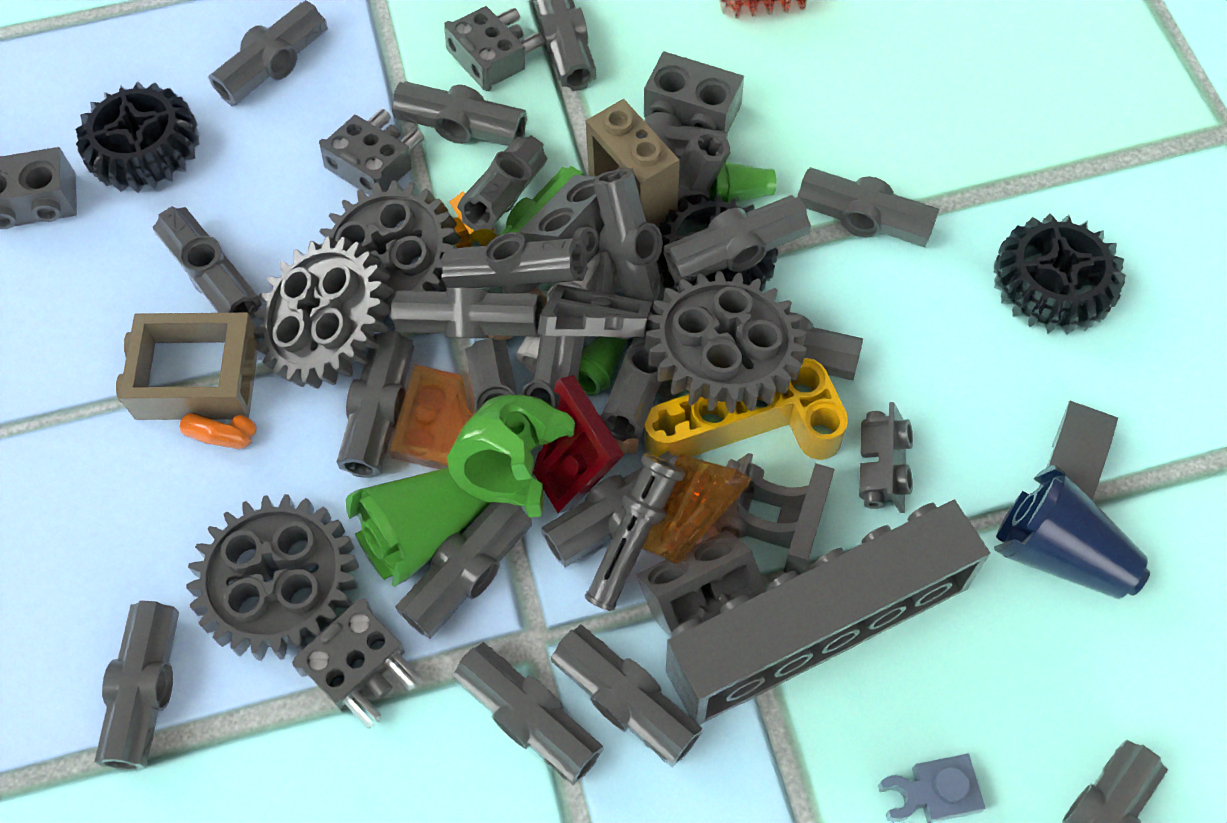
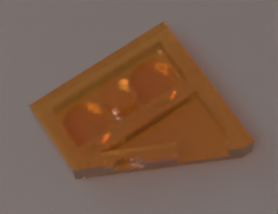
[642,454,751,564]

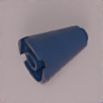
[994,465,1150,599]

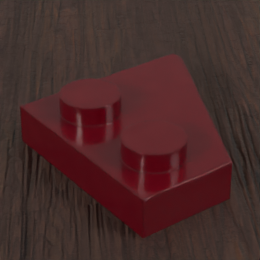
[533,375,624,514]

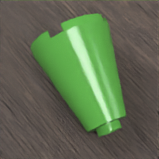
[345,467,491,587]

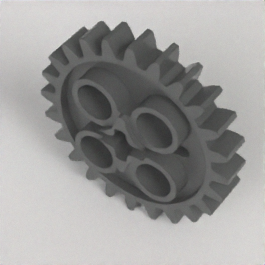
[319,180,461,323]
[254,236,394,389]
[644,271,807,413]
[186,494,359,661]

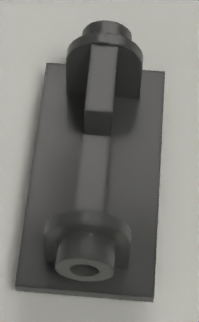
[859,402,913,513]

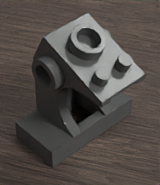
[704,453,835,575]

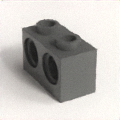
[644,51,744,132]
[0,147,77,230]
[519,175,605,263]
[636,530,766,638]

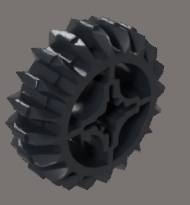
[75,81,200,193]
[656,193,778,292]
[993,213,1126,335]

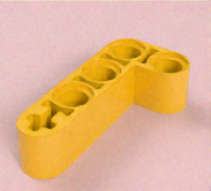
[644,358,848,461]

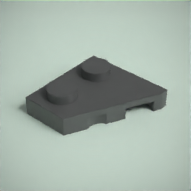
[538,284,652,339]

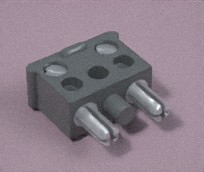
[444,6,544,91]
[319,108,425,196]
[292,599,421,728]

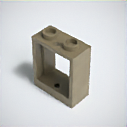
[585,99,679,227]
[116,312,260,420]

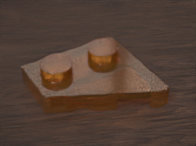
[390,364,472,469]

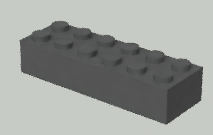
[665,499,991,725]

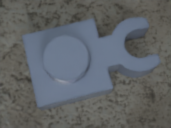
[878,753,986,823]

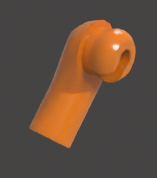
[179,413,257,450]

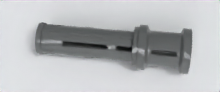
[584,453,686,611]

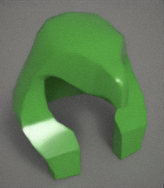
[447,394,575,518]

